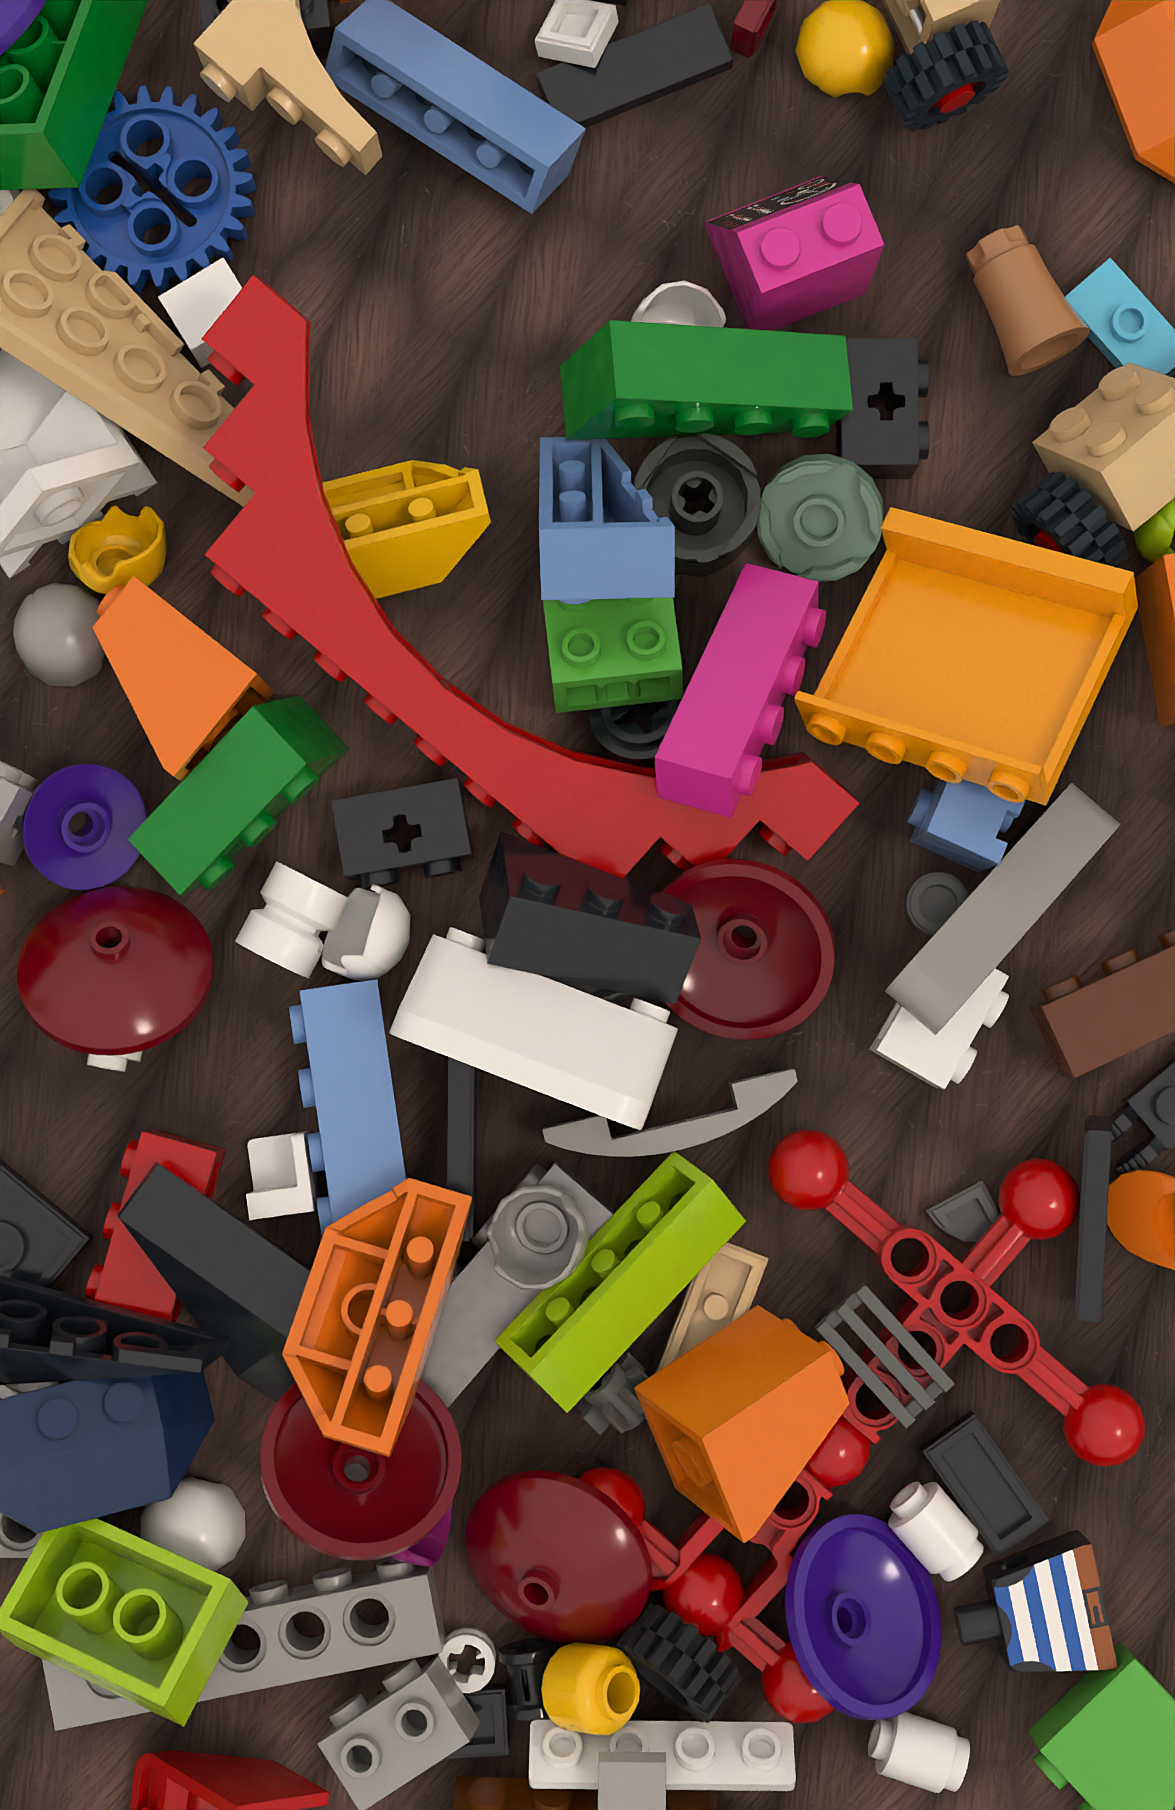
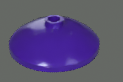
[785,1514,941,1720]

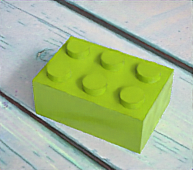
[0,1518,249,1727]

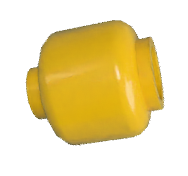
[541,1642,640,1736]

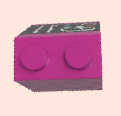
[705,176,884,331]

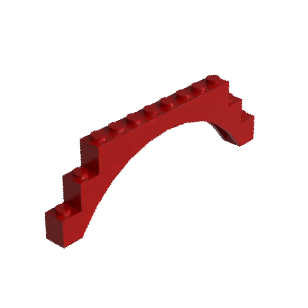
[201,275,860,878]

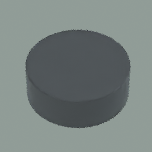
[904,872,969,936]

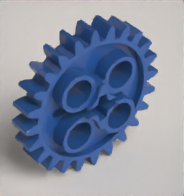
[48,85,257,295]

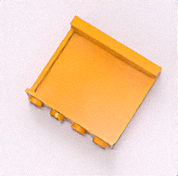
[794,507,1138,806]

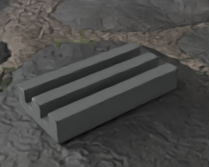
[815,1283,955,1429]

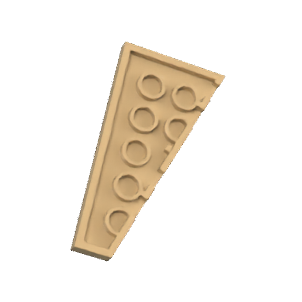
[0,189,255,507]

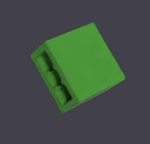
[540,576,683,713]
[1028,1641,1175,1810]

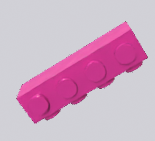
[655,563,826,818]

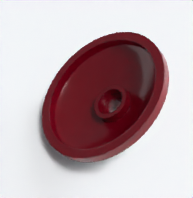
[661,859,836,1040]
[17,886,214,1056]
[259,1379,462,1561]
[465,1470,652,1644]

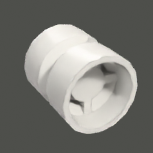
[235,861,350,978]

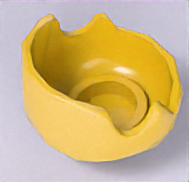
[795,0,896,98]
[68,506,167,595]

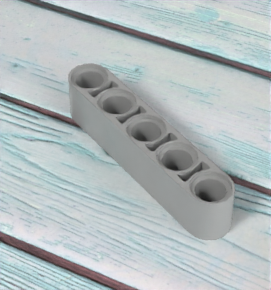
[885,783,1121,1035]

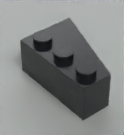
[479,831,701,1004]

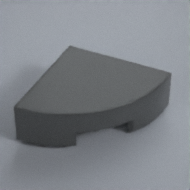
[923,1180,1001,1244]

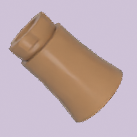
[966,225,1090,376]

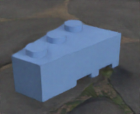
[539,437,675,604]

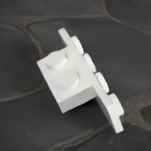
[529,1720,796,1791]

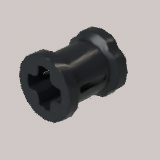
[498,1638,557,1721]

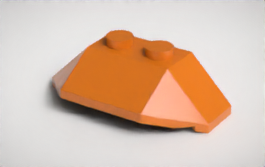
[1091,0,1175,184]
[282,1178,472,1457]

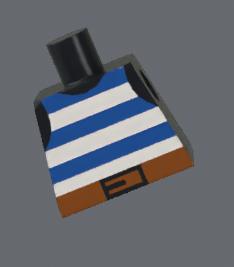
[953,1530,1118,1672]

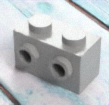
[318,1656,481,1810]

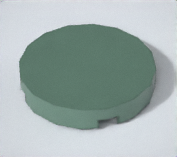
[757,454,884,581]

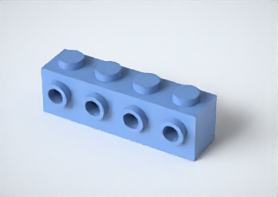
[325,0,586,214]
[289,979,406,1236]

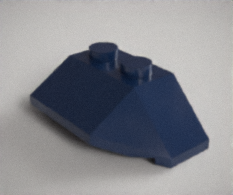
[0,1371,215,1534]

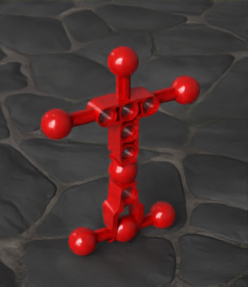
[577,1129,1145,1723]

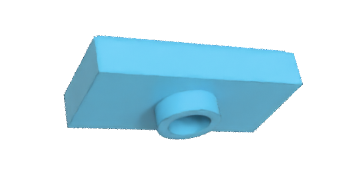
[1065,258,1175,375]

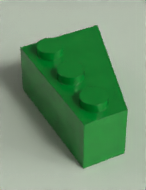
[128,695,350,895]

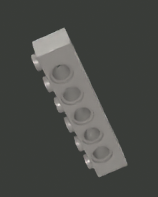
[42,1557,446,1731]

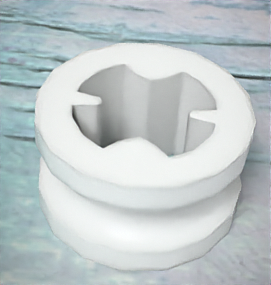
[438,1626,496,1693]

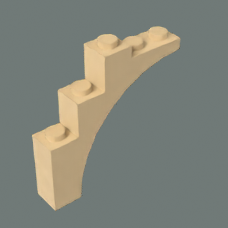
[193,0,382,175]

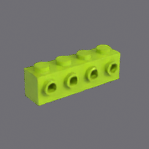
[494,1151,746,1413]

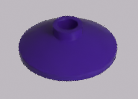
[21,763,147,890]

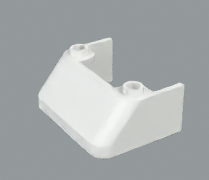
[389,927,678,1130]

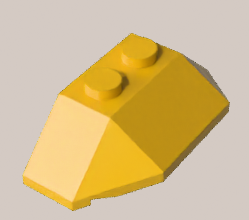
[323,460,491,599]

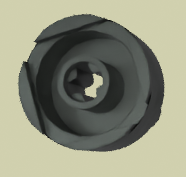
[634,433,761,577]

